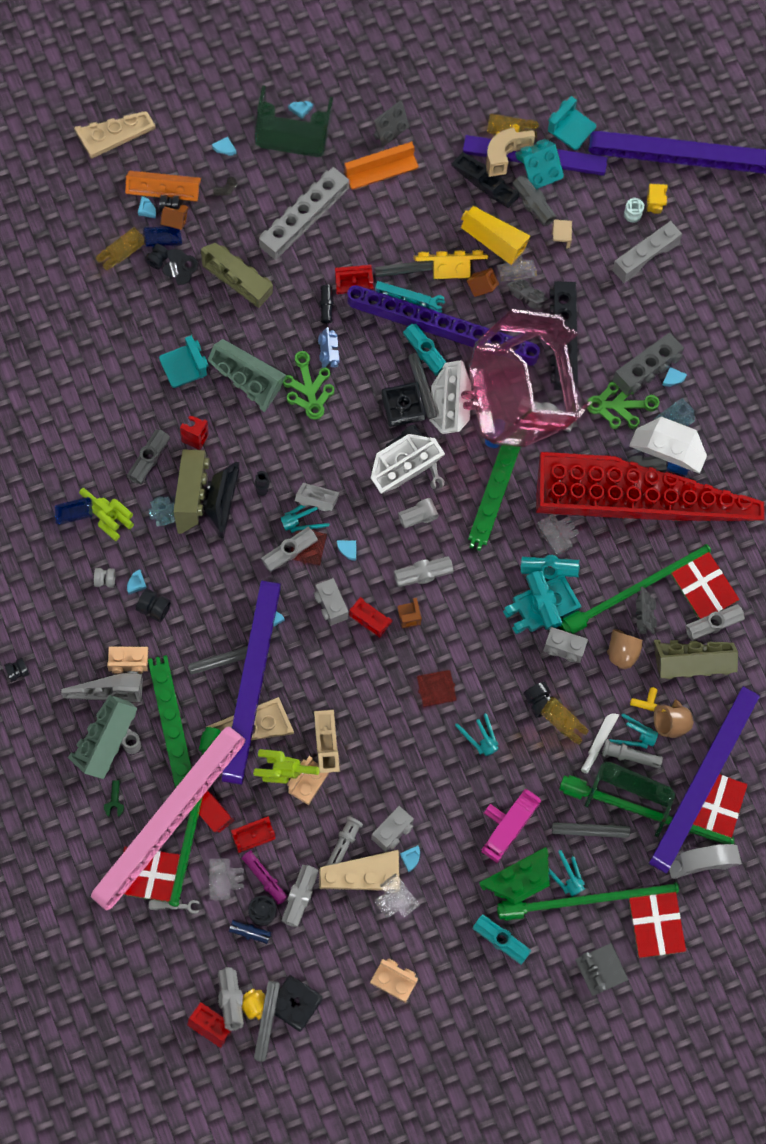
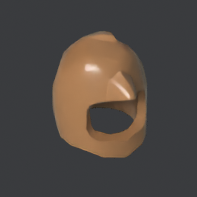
[607,629,643,669]
[653,699,694,738]

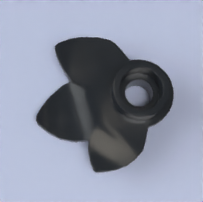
[162,249,198,285]

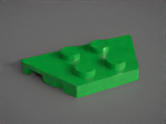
[479,847,550,904]

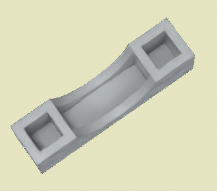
[612,221,682,283]

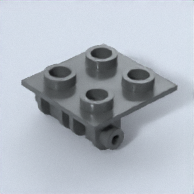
[373,100,410,147]
[506,279,548,311]
[636,587,657,634]
[575,943,628,996]

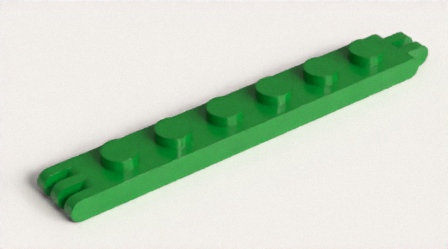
[468,423,527,551]
[148,655,191,789]

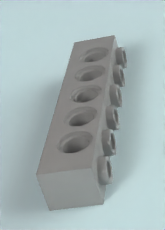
[259,167,349,260]

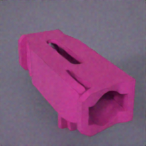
[481,789,541,864]

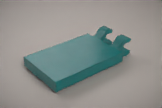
[375,281,445,313]
[503,576,582,634]

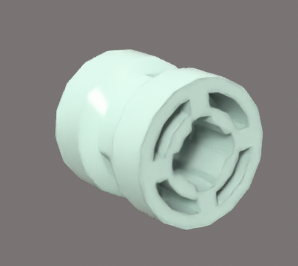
[624,198,644,223]

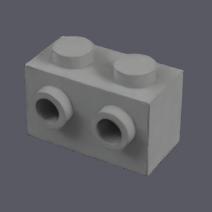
[314,578,348,626]
[543,627,588,663]
[371,806,414,852]

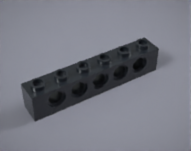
[549,281,578,391]

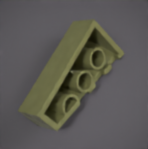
[201,243,273,308]
[173,450,210,534]
[654,640,738,679]

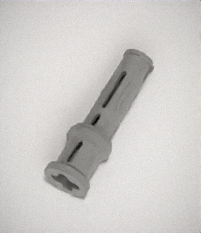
[602,739,663,769]
[326,816,363,866]

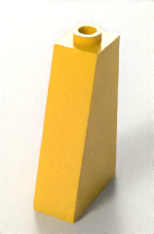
[461,206,530,265]

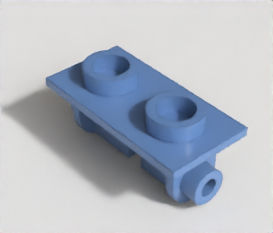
[318,327,340,368]

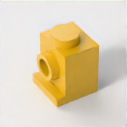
[647,184,668,214]

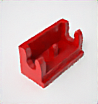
[335,265,373,294]
[180,416,209,450]
[349,597,393,638]
[199,790,235,833]
[231,816,276,853]
[187,1002,232,1048]

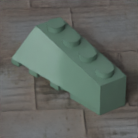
[207,339,286,412]
[68,695,137,779]

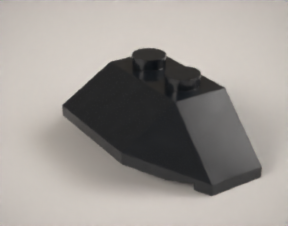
[203,462,240,539]

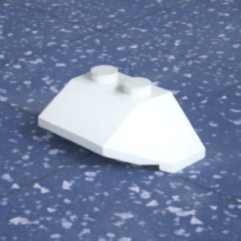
[430,360,471,434]
[629,417,707,474]
[371,434,445,494]

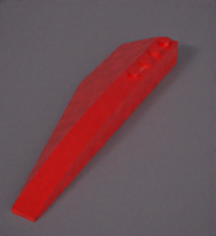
[536,452,764,521]

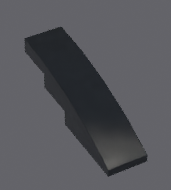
[451,152,520,208]

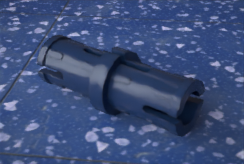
[229,920,271,944]

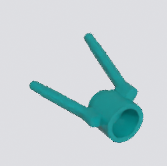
[280,505,330,533]
[455,713,499,757]
[609,713,658,749]
[549,850,585,897]

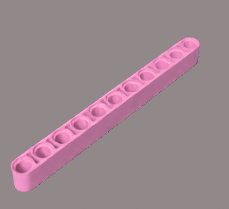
[91,727,245,910]

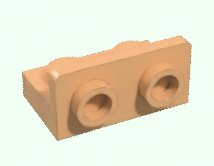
[107,647,148,674]
[287,756,330,805]
[370,959,418,1003]

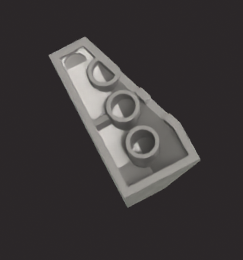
[61,671,143,702]

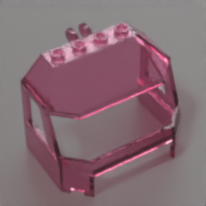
[461,309,592,447]

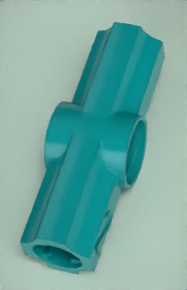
[403,324,447,376]
[521,555,580,579]
[526,571,562,630]
[472,914,532,965]

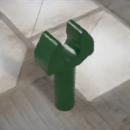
[104,780,124,818]

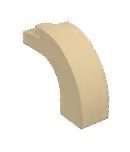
[486,128,535,176]
[314,710,340,773]

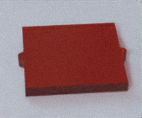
[291,529,327,565]
[417,670,457,707]

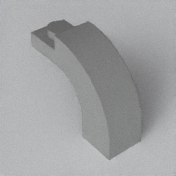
[669,844,742,879]

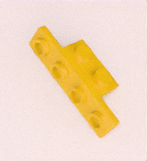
[413,250,488,279]

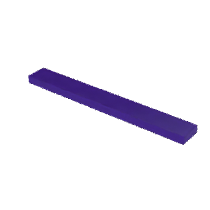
[463,135,607,176]

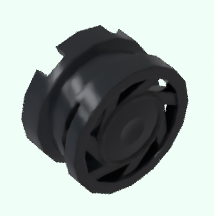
[248,895,276,926]

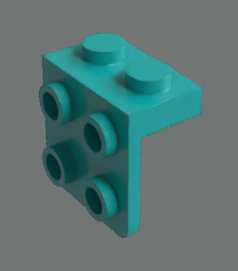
[548,96,596,150]
[515,139,564,189]
[159,335,209,388]

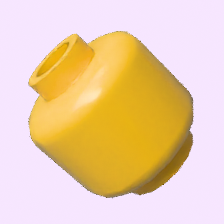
[241,988,265,1020]

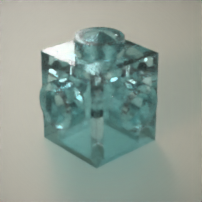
[148,497,175,527]

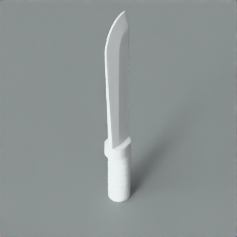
[581,714,619,773]

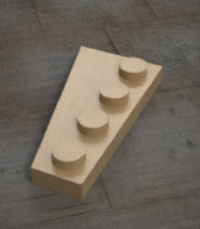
[74,111,155,159]
[207,697,294,740]
[319,850,399,891]

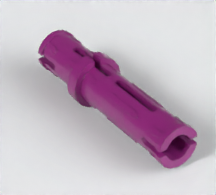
[241,851,288,905]

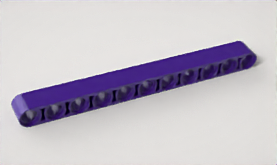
[589,131,766,174]
[347,285,540,366]
[222,580,281,785]
[649,686,760,874]

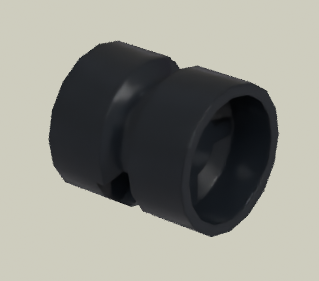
[136,588,172,622]
[524,682,558,718]

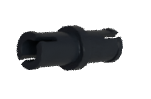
[319,285,334,324]
[254,471,270,496]

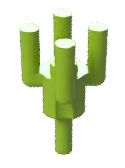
[79,488,134,541]
[254,749,320,784]

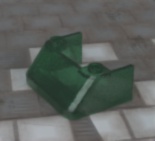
[254,85,333,157]
[584,762,675,837]

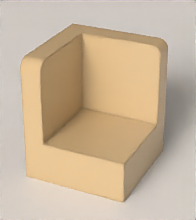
[552,220,572,248]

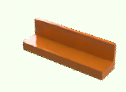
[344,142,419,190]
[125,171,201,201]

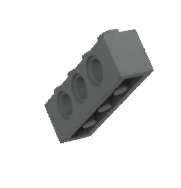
[612,332,684,396]

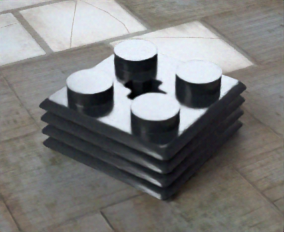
[381,382,426,427]
[274,975,323,1032]

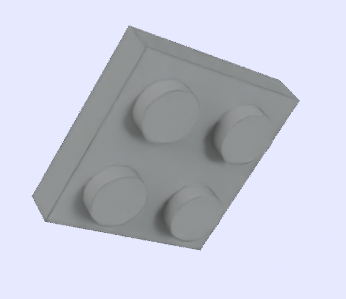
[295,483,339,511]

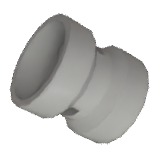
[94,568,115,588]

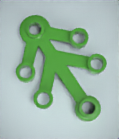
[283,351,334,420]
[586,382,659,429]

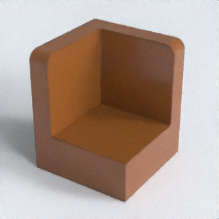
[160,205,189,230]
[467,268,499,297]
[397,598,421,628]

